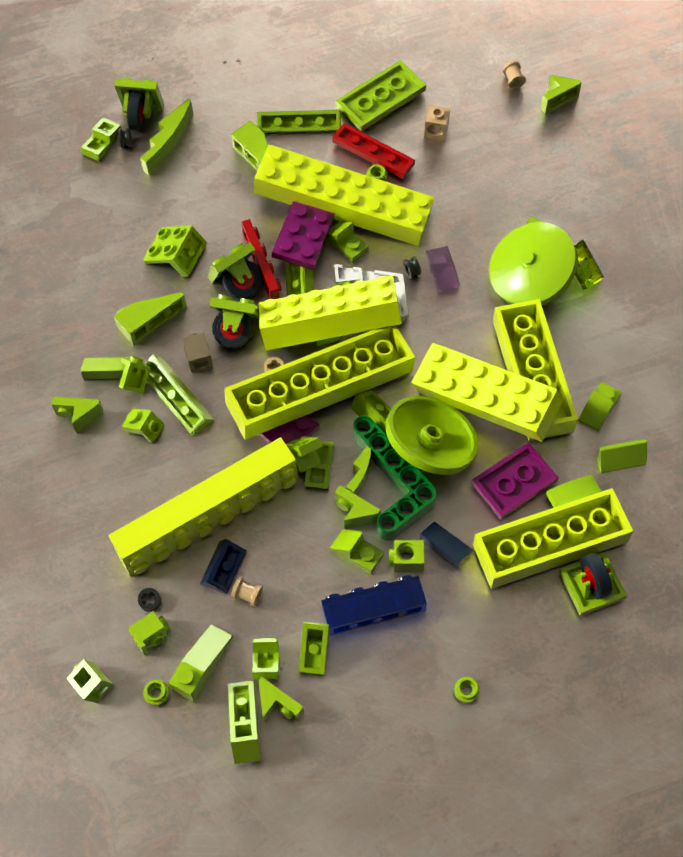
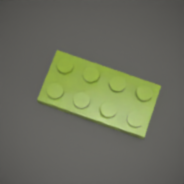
[336,60,426,132]

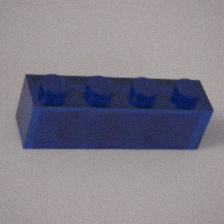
[321,575,427,636]

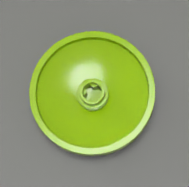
[489,222,578,306]
[385,396,478,475]

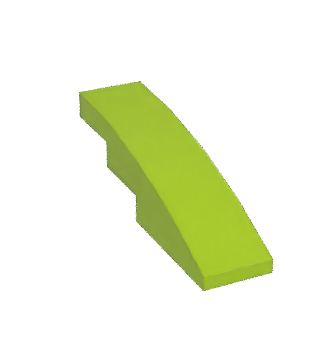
[140,98,193,175]

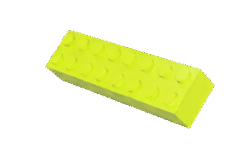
[254,144,435,246]
[225,325,415,440]
[108,437,298,576]

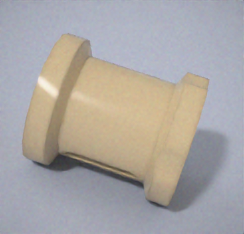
[502,61,526,89]
[231,577,263,607]

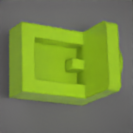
[121,408,164,442]
[252,638,279,679]

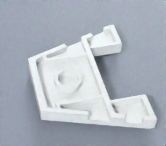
[334,264,409,341]

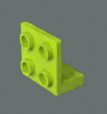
[143,225,207,277]

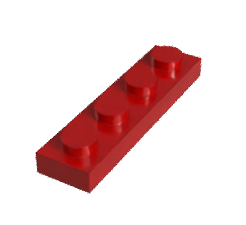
[332,123,415,179]
[241,219,282,299]

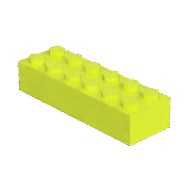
[259,276,402,351]
[493,299,578,441]
[411,342,563,442]
[473,488,633,589]

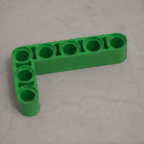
[353,416,437,541]

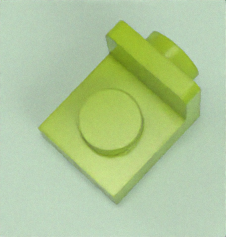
[119,356,151,393]

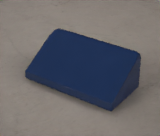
[419,521,473,569]
[200,539,246,594]

